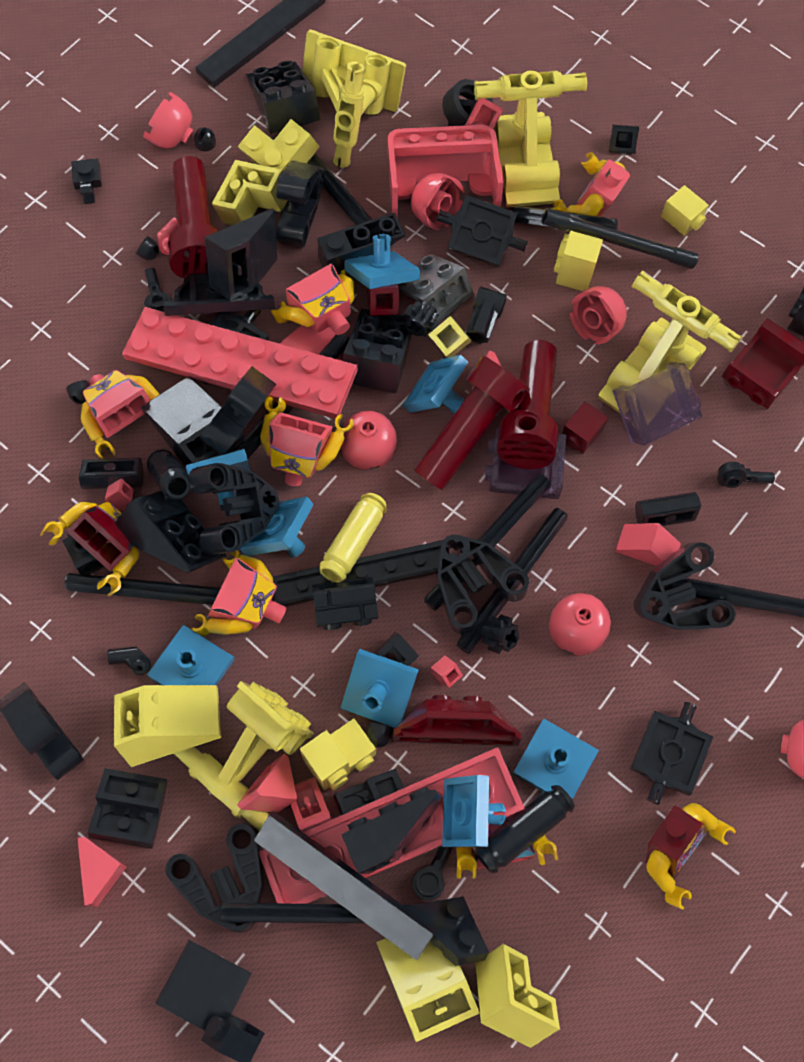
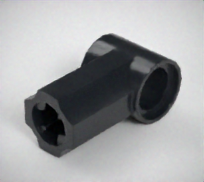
[466,286,507,344]

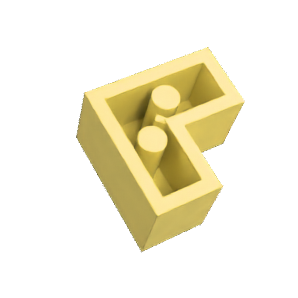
[238,119,320,171]
[212,160,287,225]
[553,231,603,291]
[300,718,376,791]
[475,944,560,1048]

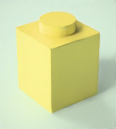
[661,185,709,236]
[428,316,471,358]

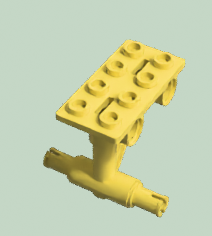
[302,29,406,168]
[474,71,587,207]
[598,271,742,429]
[173,681,314,831]

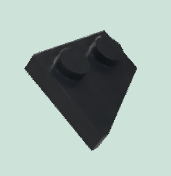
[406,896,489,966]

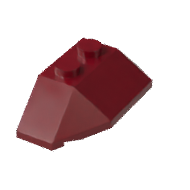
[393,695,521,746]

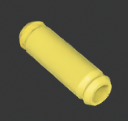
[320,493,387,583]

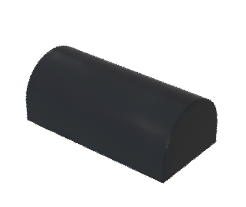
[79,457,144,490]
[635,492,702,526]

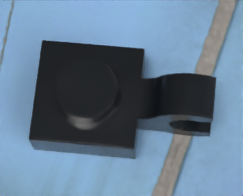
[71,158,102,204]

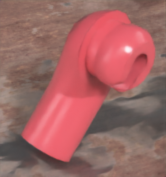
[157,218,178,255]

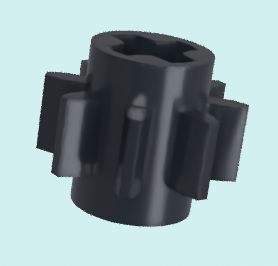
[403,301,439,337]
[481,614,519,654]

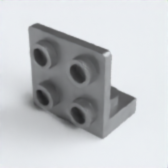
[398,254,474,322]

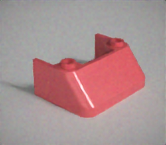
[388,125,504,219]

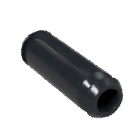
[147,449,191,500]
[475,785,575,873]

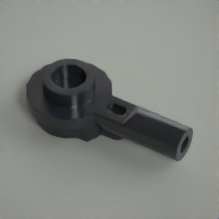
[144,267,172,312]
[717,462,775,488]
[412,846,453,901]

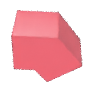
[105,479,134,511]
[430,655,463,688]

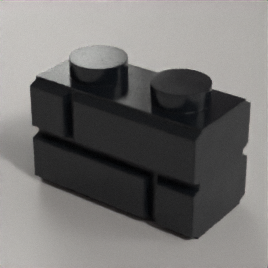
[312,577,378,630]

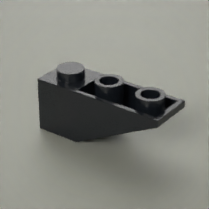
[317,213,405,275]

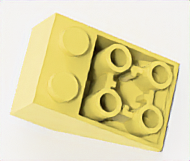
[114,685,221,767]
[376,938,480,1042]

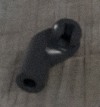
[107,646,151,675]

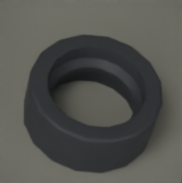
[442,79,493,126]

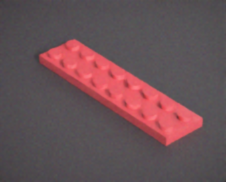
[122,307,358,419]
[259,747,525,904]

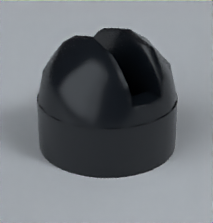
[194,127,216,151]
[135,236,159,260]
[66,380,90,404]
[366,722,393,747]

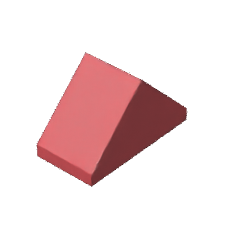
[615,523,681,566]
[237,753,297,813]
[291,777,331,832]
[77,837,127,908]

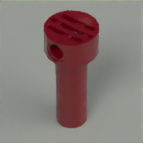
[168,156,218,279]
[497,340,559,470]
[414,355,530,491]

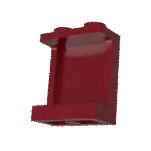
[722,318,804,409]

